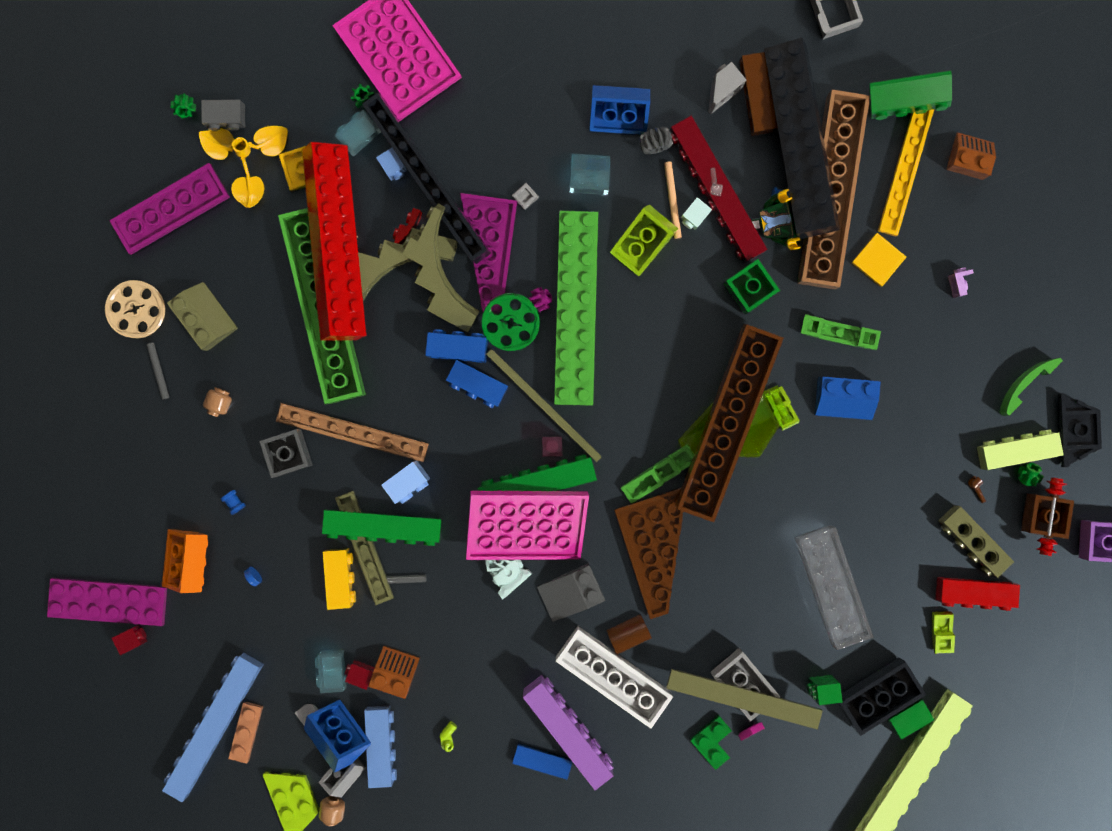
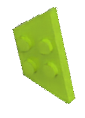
[263,772,319,831]

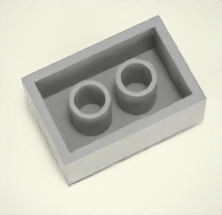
[710,648,780,722]

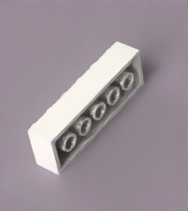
[556,626,673,728]

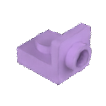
[948,267,974,298]

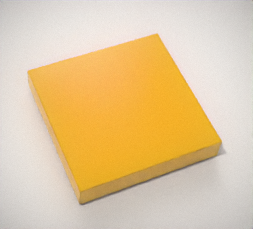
[279,146,306,192]
[852,233,906,287]

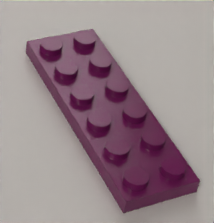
[109,163,230,255]
[47,578,167,626]

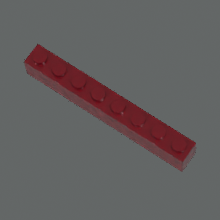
[670,115,768,263]

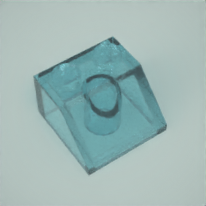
[570,154,610,195]

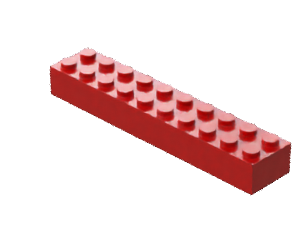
[302,142,366,341]

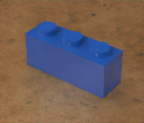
[446,360,509,408]

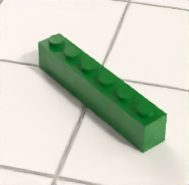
[322,510,441,546]

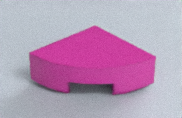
[738,722,765,741]

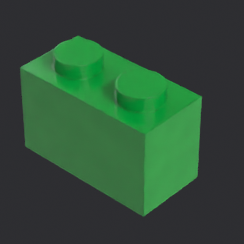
[807,675,843,705]
[887,699,934,740]

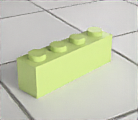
[977,429,1063,470]

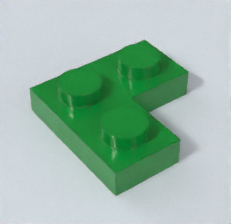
[690,714,732,770]

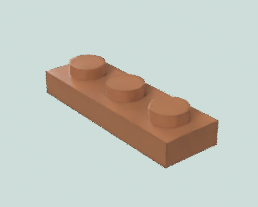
[228,702,263,764]

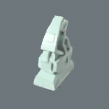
[485,560,533,600]

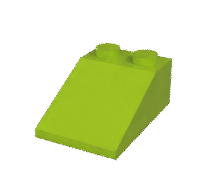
[610,205,679,276]

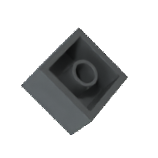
[259,429,313,478]

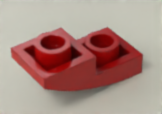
[393,208,422,245]

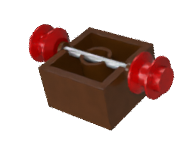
[1021,477,1074,556]

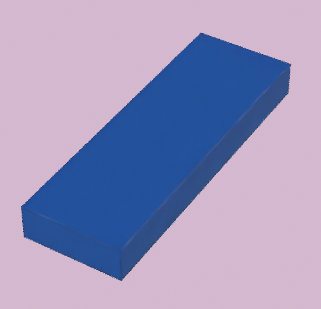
[512,744,573,780]

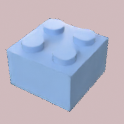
[382,461,431,504]

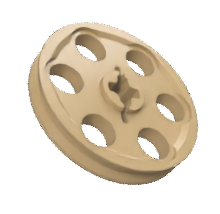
[105,280,165,338]

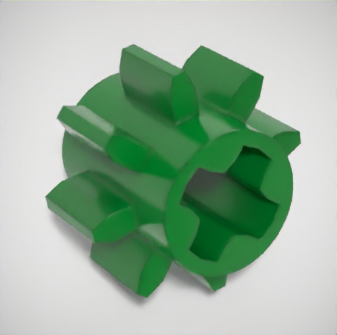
[351,84,375,108]
[171,93,196,119]
[1017,463,1044,486]

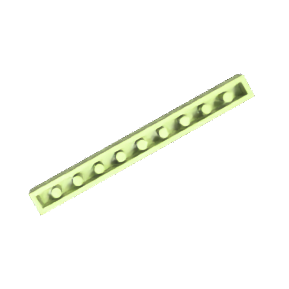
[855,689,973,831]

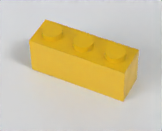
[323,548,356,610]

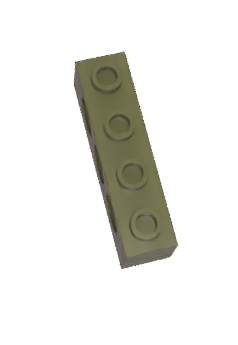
[938,505,1014,578]

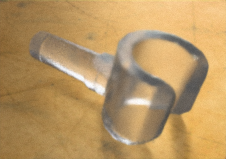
[710,168,723,196]

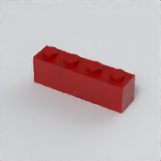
[935,577,1020,611]

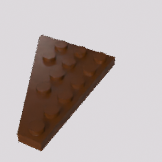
[614,487,683,619]

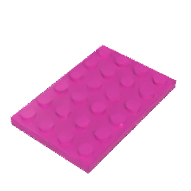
[332,0,462,121]
[466,491,589,560]

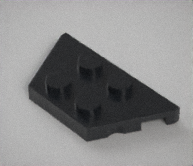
[1058,394,1102,467]

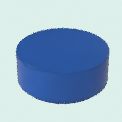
[244,567,262,586]

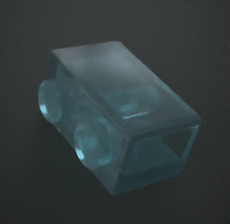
[335,110,381,157]
[315,650,346,693]

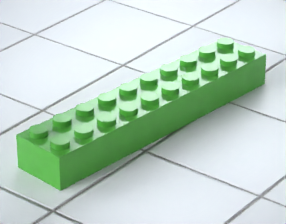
[278,208,366,404]
[554,211,598,406]

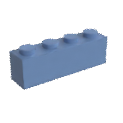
[364,705,397,788]

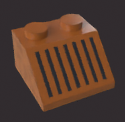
[946,132,996,180]
[369,646,420,699]

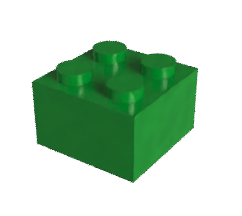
[723,259,780,314]

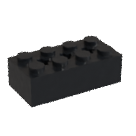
[838,657,926,736]

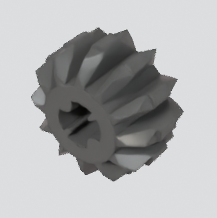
[639,127,673,155]

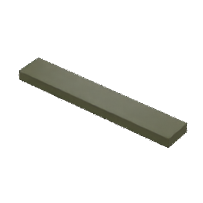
[335,491,394,605]

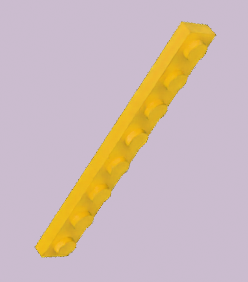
[878,109,934,237]

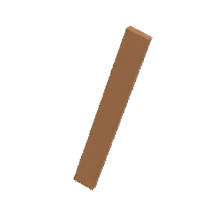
[276,403,429,462]

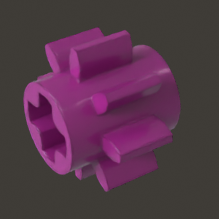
[529,287,552,312]

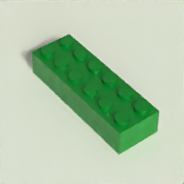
[477,454,597,491]

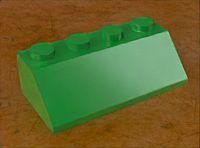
[869,71,952,120]

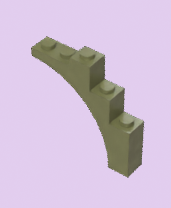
[402,204,480,332]
[358,228,458,301]

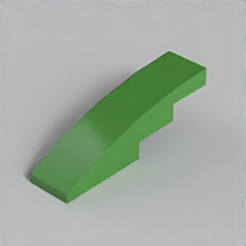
[621,444,694,504]

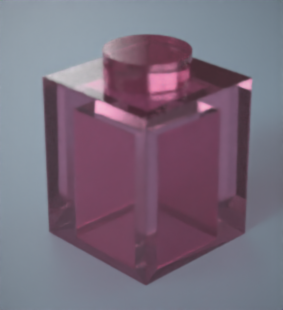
[542,436,562,456]

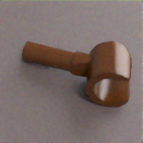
[968,476,986,503]

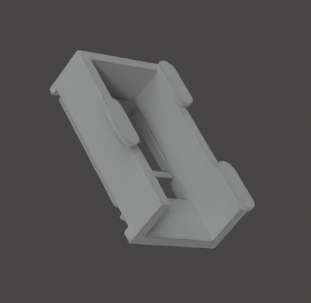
[810,0,863,39]

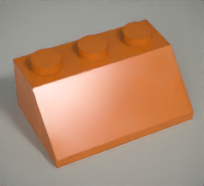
[162,529,208,593]

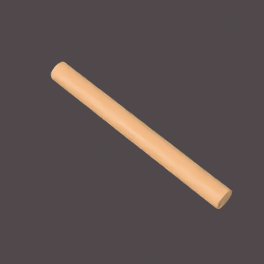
[664,162,682,239]

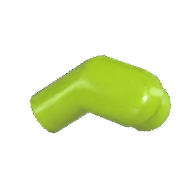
[439,721,457,752]

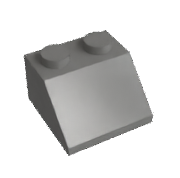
[708,62,746,114]

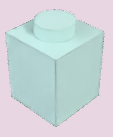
[681,198,712,230]

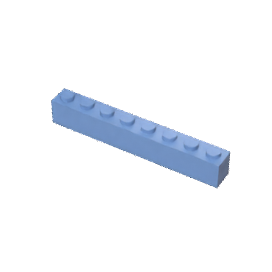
[162,653,264,802]

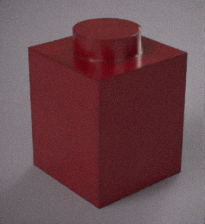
[112,625,147,655]
[344,660,375,690]

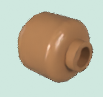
[203,387,232,417]
[319,796,345,826]

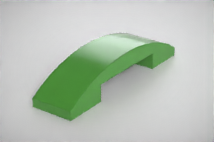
[800,315,881,350]
[1000,358,1063,416]

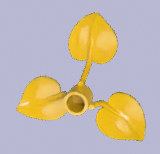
[199,126,288,208]

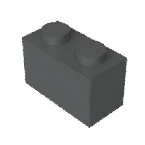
[201,100,245,131]

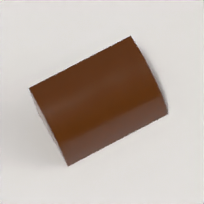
[606,614,652,654]

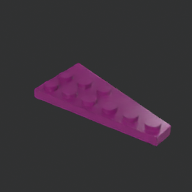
[460,193,517,314]

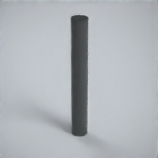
[146,343,170,400]
[386,574,427,584]

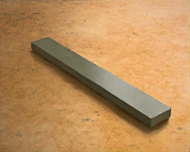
[486,350,601,462]
[666,668,823,730]

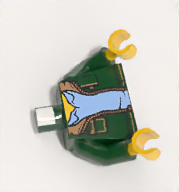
[752,189,801,250]

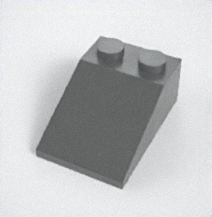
[537,563,605,622]

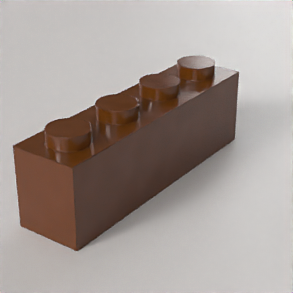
[739,52,778,136]

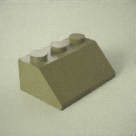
[167,282,238,351]

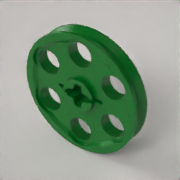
[482,293,540,351]

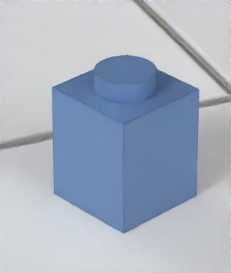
[376,148,407,181]

